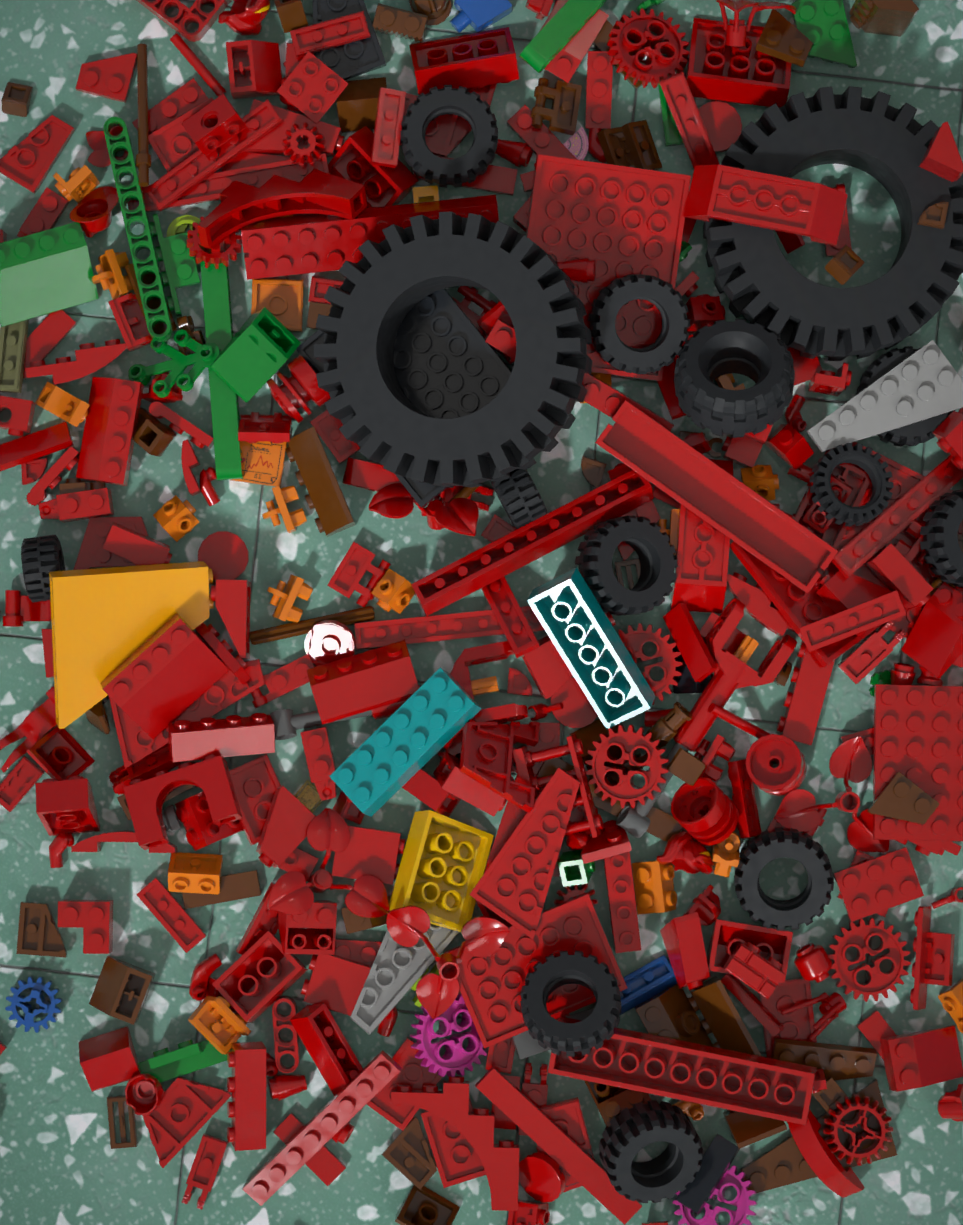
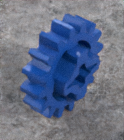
[5,976,63,1033]

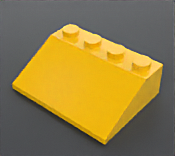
[389,810,494,932]

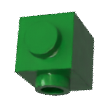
[558,849,595,887]

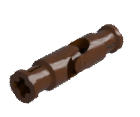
[607,702,692,784]

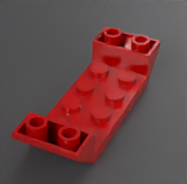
[684,165,848,246]
[671,459,734,614]

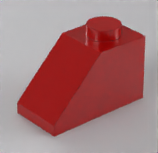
[764,424,814,470]

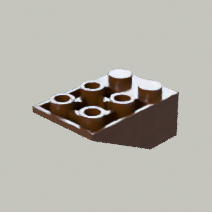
[584,1080,652,1127]

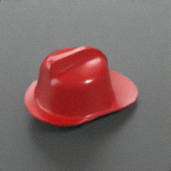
[69,186,119,238]

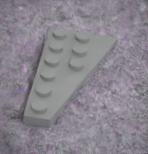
[807,340,963,452]
[350,918,472,1035]

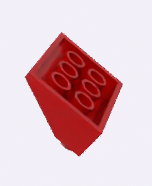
[686,18,792,108]
[100,613,229,739]

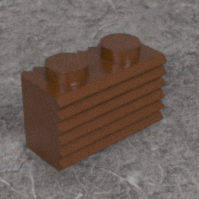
[372,3,429,43]

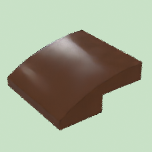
[597,120,662,170]

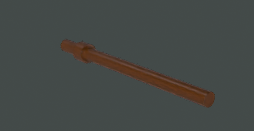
[136,44,151,187]

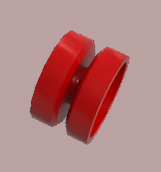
[745,734,807,796]

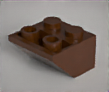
[89,956,155,1025]

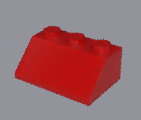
[328,126,419,208]
[707,919,793,983]
[212,930,308,1023]

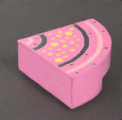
[563,127,589,160]

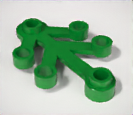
[128,329,221,398]

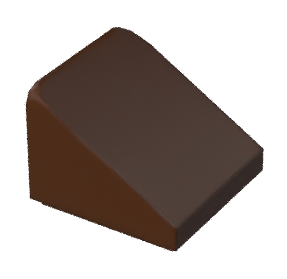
[1,82,33,117]
[825,245,865,285]
[85,700,110,735]
[667,748,706,786]

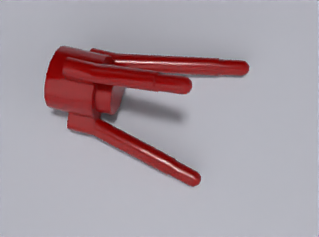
[781,992,847,1041]

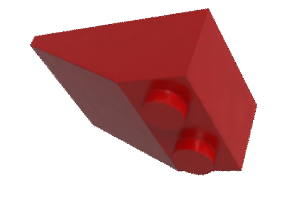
[539,0,609,83]
[211,580,251,659]
[901,582,963,679]
[35,776,100,836]
[880,1025,963,1092]

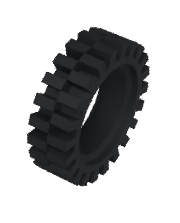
[810,443,893,527]

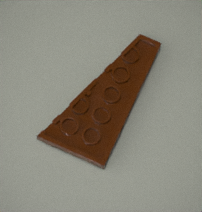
[741,1079,897,1193]

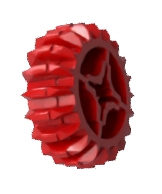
[823,1094,893,1166]

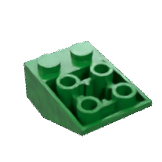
[210,307,301,403]

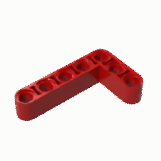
[136,0,232,42]

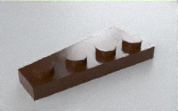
[771,1038,877,1081]

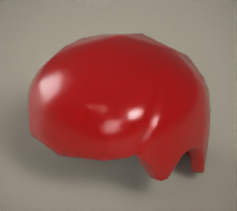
[125,1073,164,1115]

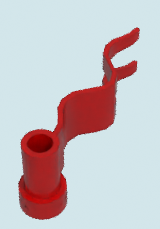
[3,590,51,627]
[0,686,57,773]

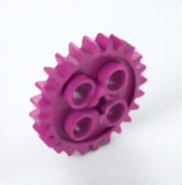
[410,993,487,1077]
[673,1165,758,1225]

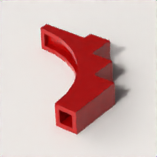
[197,169,367,249]
[391,1076,520,1211]

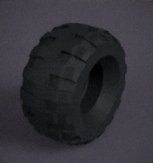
[674,319,795,438]

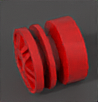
[266,355,331,423]
[671,777,739,846]

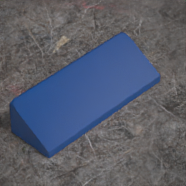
[620,955,677,1015]

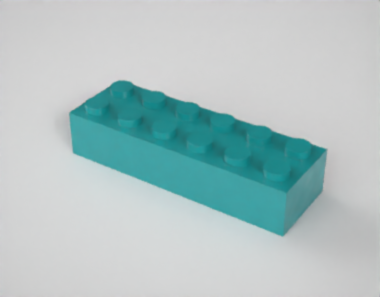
[527,567,655,729]
[329,668,482,817]

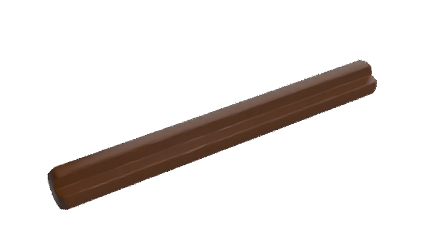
[249,606,375,645]

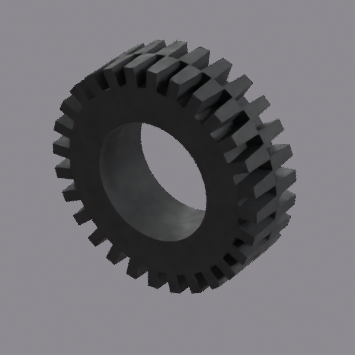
[703,86,963,361]
[314,212,592,488]

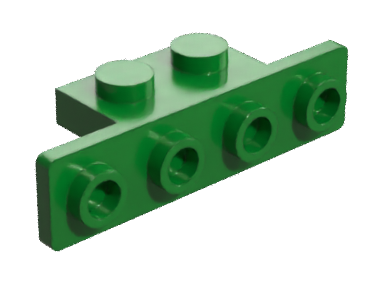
[149,214,200,317]
[138,1039,231,1083]

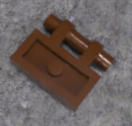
[531,78,582,136]

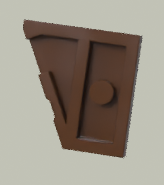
[755,9,813,67]
[16,902,67,958]

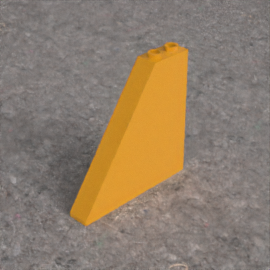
[49,561,214,729]

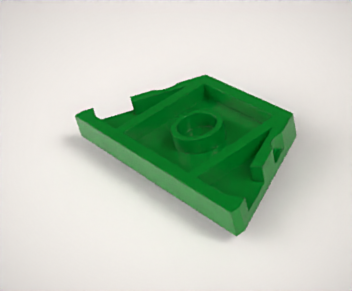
[791,0,857,68]

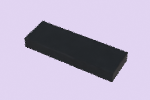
[676,1134,740,1215]

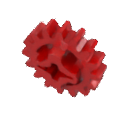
[187,216,242,269]

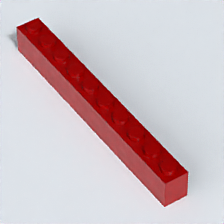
[411,470,654,616]

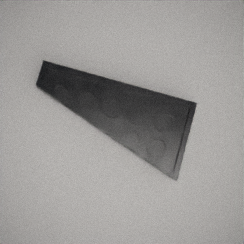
[313,0,386,80]

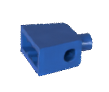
[450,0,513,33]

